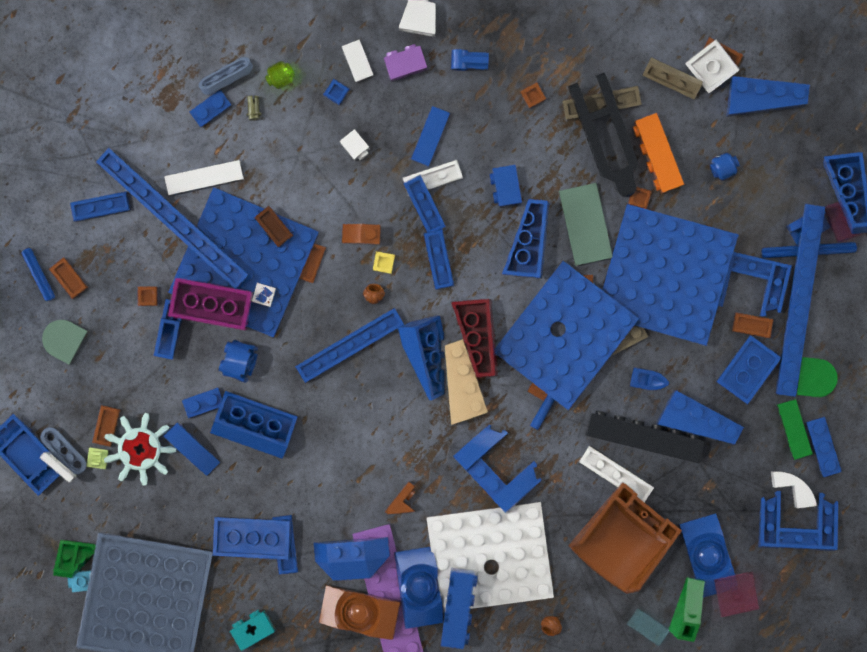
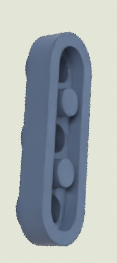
[199,57,253,95]
[41,427,87,474]

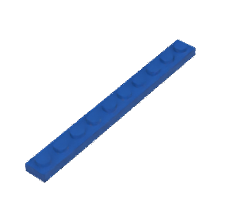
[96,148,249,289]
[776,204,825,397]

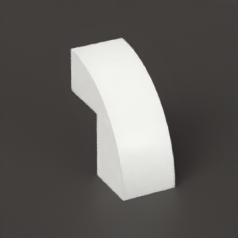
[771,471,817,508]

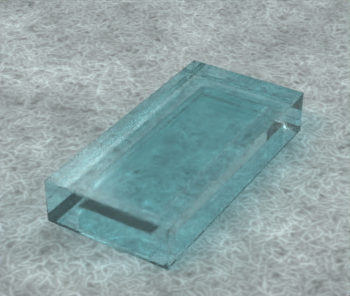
[627,608,669,646]

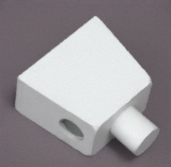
[399,0,436,37]

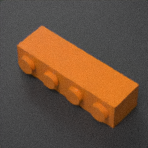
[632,113,684,194]

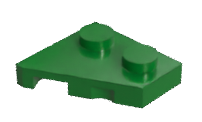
[53,540,96,578]

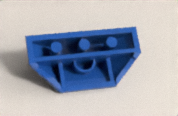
[313,537,390,581]

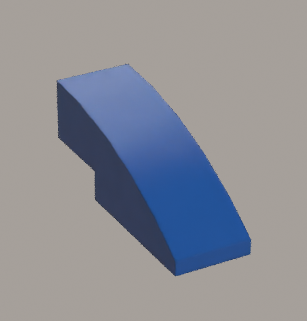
[154,299,183,360]
[164,422,220,476]

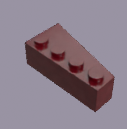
[451,299,498,377]

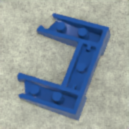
[718,252,792,316]
[453,425,541,514]
[758,491,838,551]

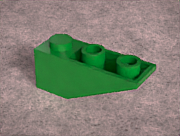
[669,577,705,642]

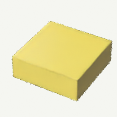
[373,251,395,274]

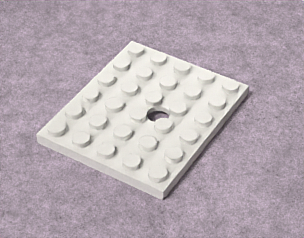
[427,502,554,612]

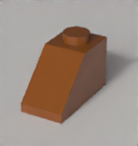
[342,224,381,245]

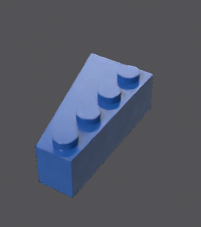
[726,76,810,117]
[502,199,550,279]
[656,390,744,444]
[441,568,478,649]

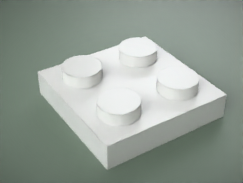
[685,39,740,93]

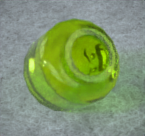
[265,61,295,89]

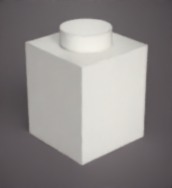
[340,129,369,161]

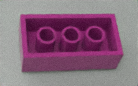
[168,278,253,331]

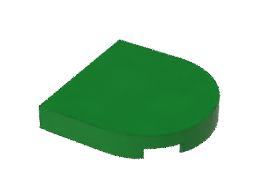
[796,357,838,397]

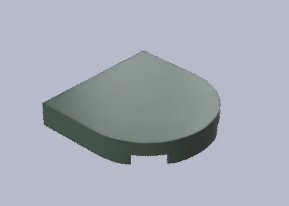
[42,320,88,365]

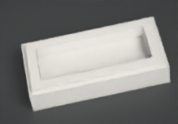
[342,40,373,82]
[40,452,76,483]

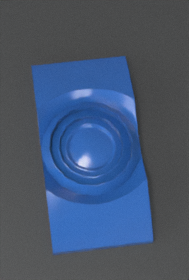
[0,414,60,496]
[679,513,738,598]
[394,547,443,629]

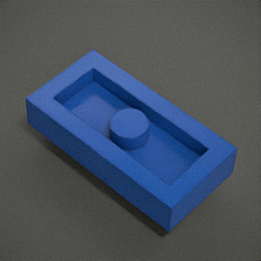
[189,90,232,128]
[182,387,222,418]

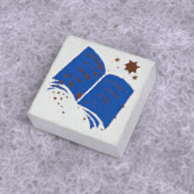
[252,283,276,307]

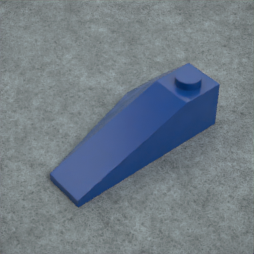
[398,315,445,400]

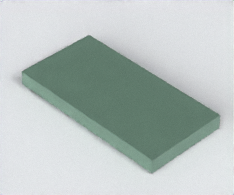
[559,183,612,266]

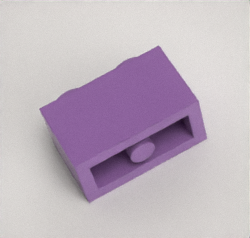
[384,44,427,82]

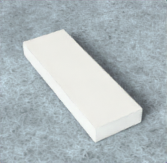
[403,160,463,196]

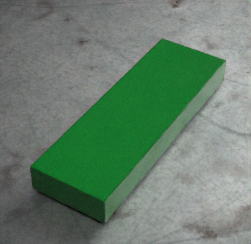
[777,399,812,460]

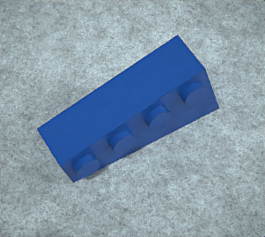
[823,152,867,234]

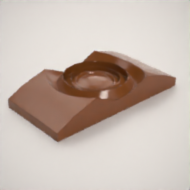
[319,585,401,640]

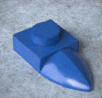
[630,367,669,390]

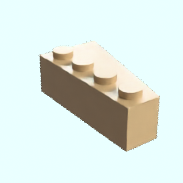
[445,339,488,425]

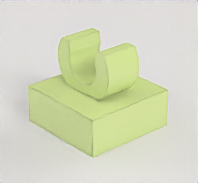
[87,448,109,469]

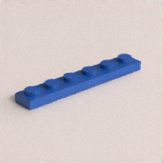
[295,308,404,383]

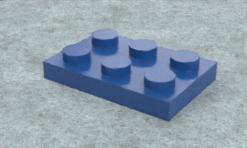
[716,335,781,404]

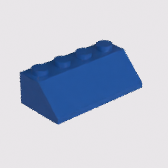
[210,391,297,459]

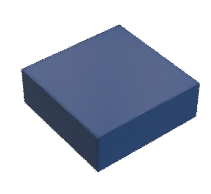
[323,79,350,106]

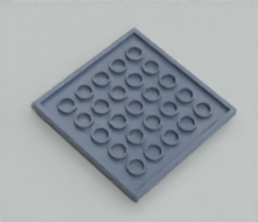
[76,532,213,652]

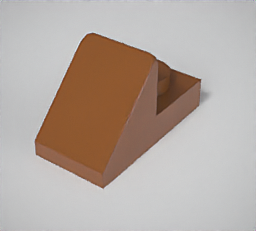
[385,481,415,514]

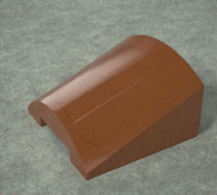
[568,482,682,594]

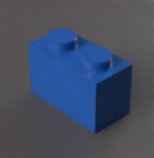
[489,165,522,208]

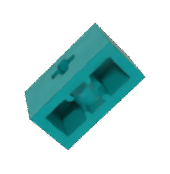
[230,609,276,651]

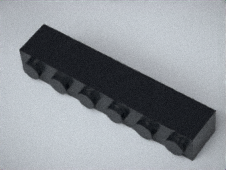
[585,410,704,463]

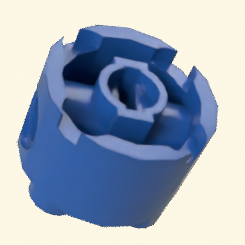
[219,339,258,383]

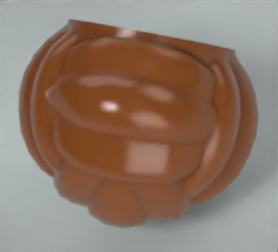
[363,284,385,304]
[541,616,562,636]

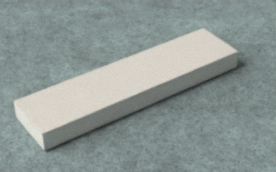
[164,160,244,196]
[579,446,654,503]

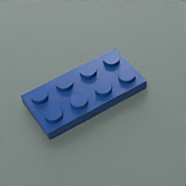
[213,517,291,560]

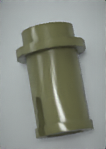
[246,96,262,121]

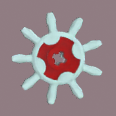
[104,413,176,486]

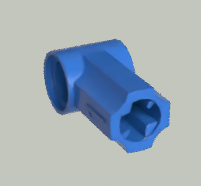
[451,49,489,71]

